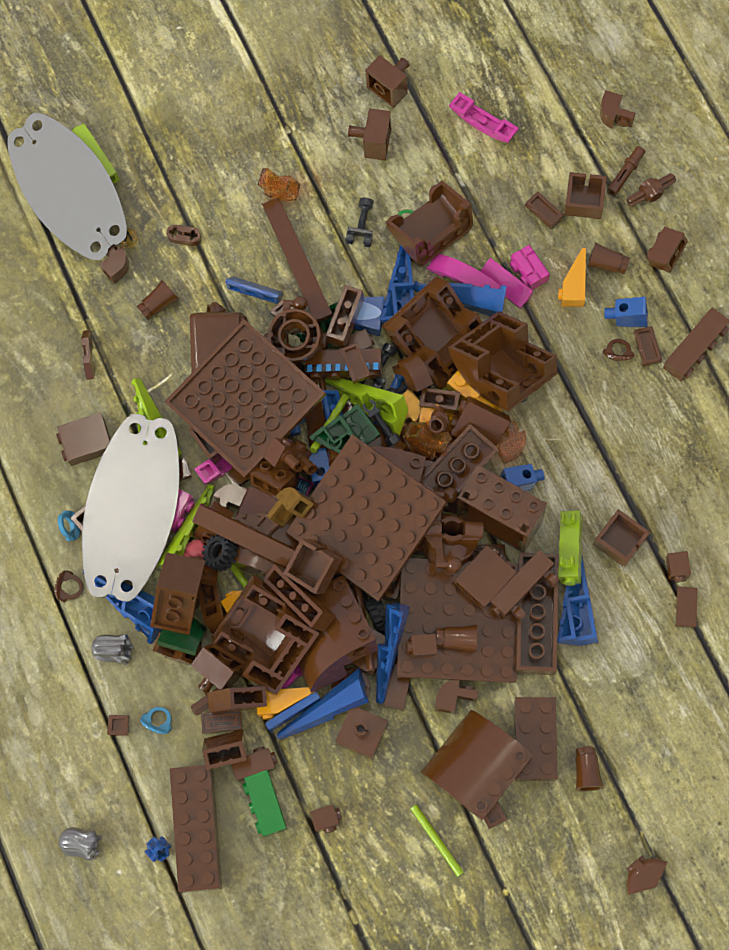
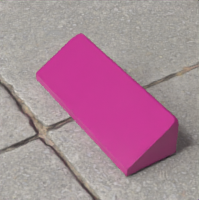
[480,258,533,309]

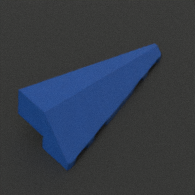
[380,245,414,324]
[413,281,507,317]
[557,556,599,646]
[83,569,162,644]
[376,603,410,704]
[277,668,369,740]

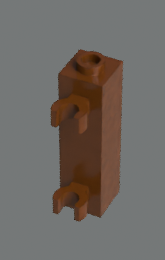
[490,550,559,622]

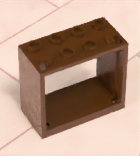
[457,465,547,553]

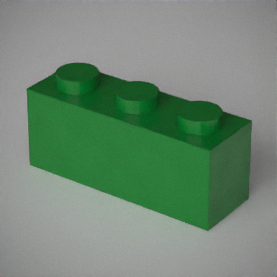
[242,770,288,838]

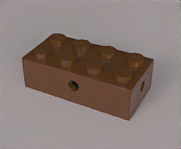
[514,697,558,781]

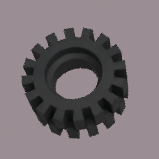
[202,534,239,571]
[364,597,386,633]

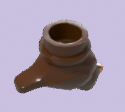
[429,404,451,440]

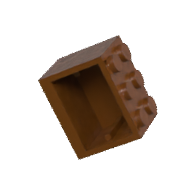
[150,552,205,635]

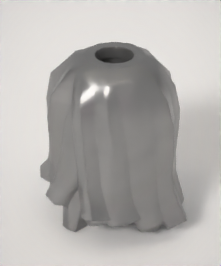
[92,634,133,665]
[59,827,102,861]

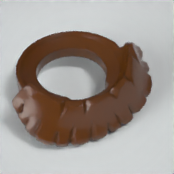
[603,339,634,361]
[54,570,83,603]

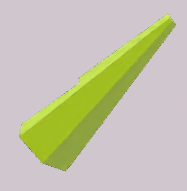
[131,378,182,457]
[325,378,408,435]
[156,485,215,569]

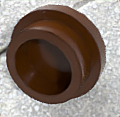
[206,302,226,312]

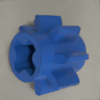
[144,836,171,862]

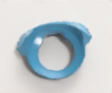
[58,510,80,542]
[140,707,172,734]

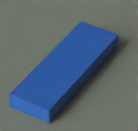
[265,692,320,732]

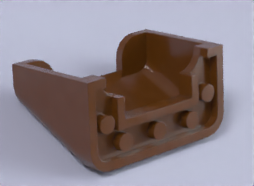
[386,181,473,266]
[190,312,248,372]

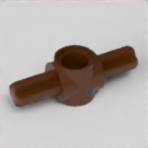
[626,173,676,207]

